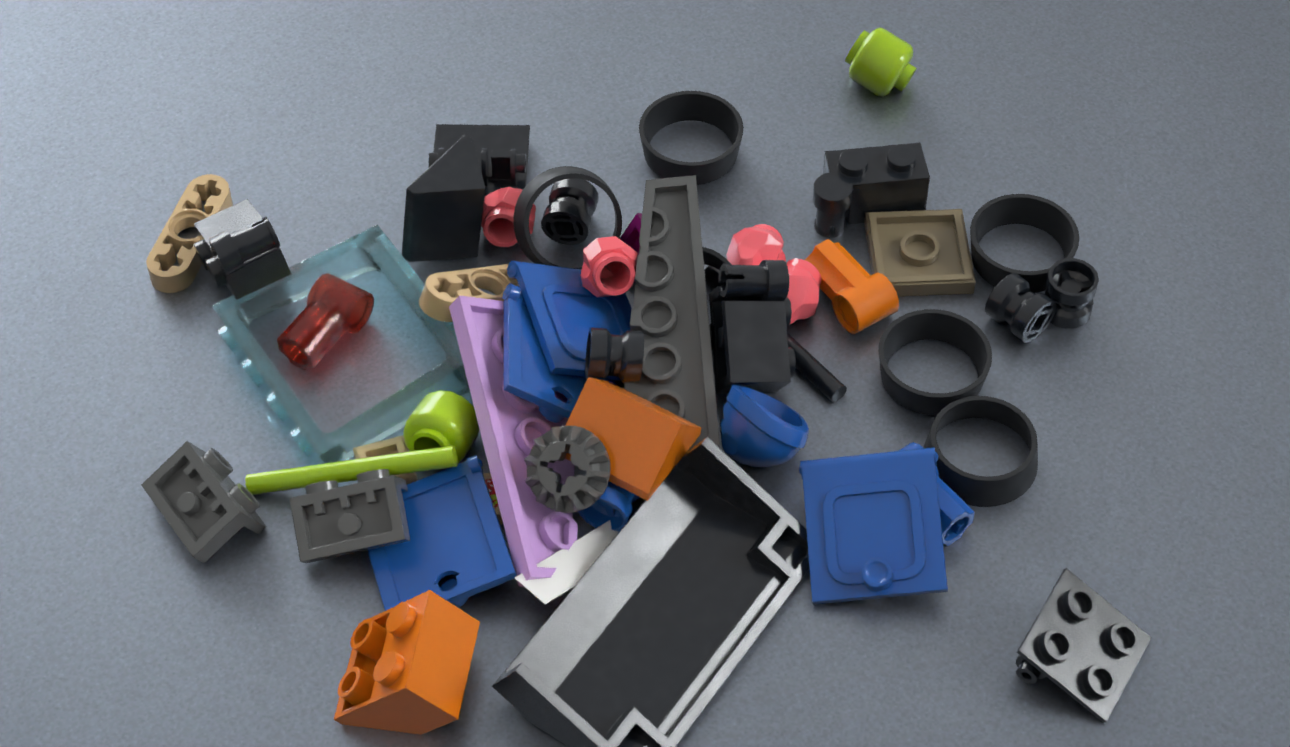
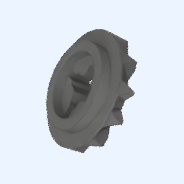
[524,426,611,513]

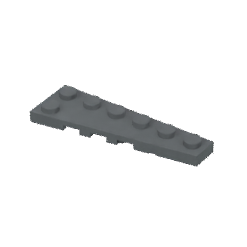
[624,175,720,452]

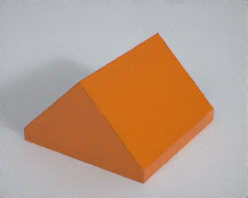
[565,377,702,501]

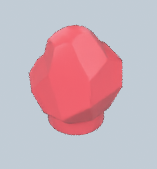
[481,187,536,247]
[726,224,786,265]
[581,236,638,298]
[786,258,821,324]

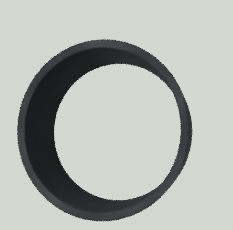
[639,91,744,185]
[513,166,622,270]
[970,194,1080,293]
[878,309,992,416]
[923,396,1038,507]

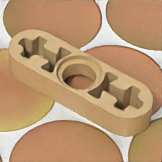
[146,174,233,293]
[419,264,521,322]

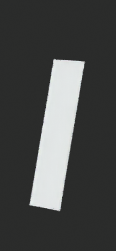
[515,520,619,605]

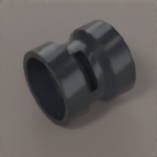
[541,179,599,245]
[1045,258,1099,329]
[985,273,1057,343]
[585,327,644,383]

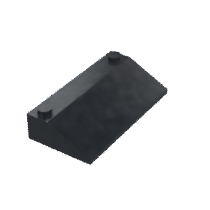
[492,436,810,747]

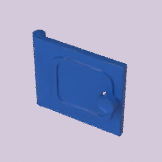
[507,261,632,380]
[502,283,616,423]
[799,447,948,605]
[368,455,517,611]

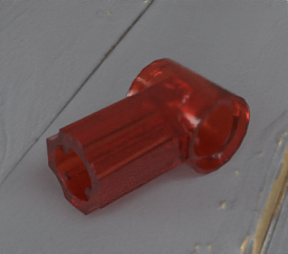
[277,273,374,370]

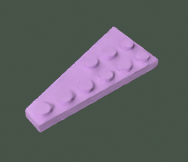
[449,295,578,587]

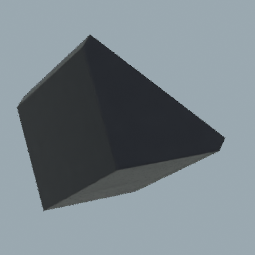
[401,134,485,262]

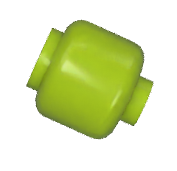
[845,27,917,97]
[403,390,480,469]

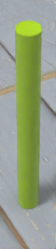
[245,445,458,495]

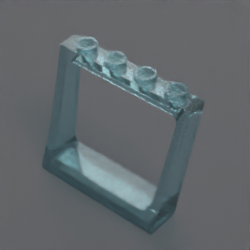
[212,225,470,463]

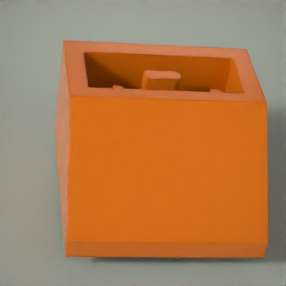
[333,590,480,735]

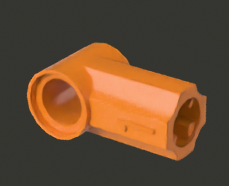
[804,239,899,334]

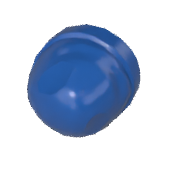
[720,384,809,468]

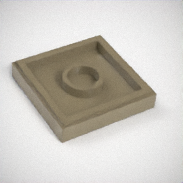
[864,209,976,297]

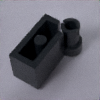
[813,143,930,238]
[193,199,291,300]
[709,260,796,394]

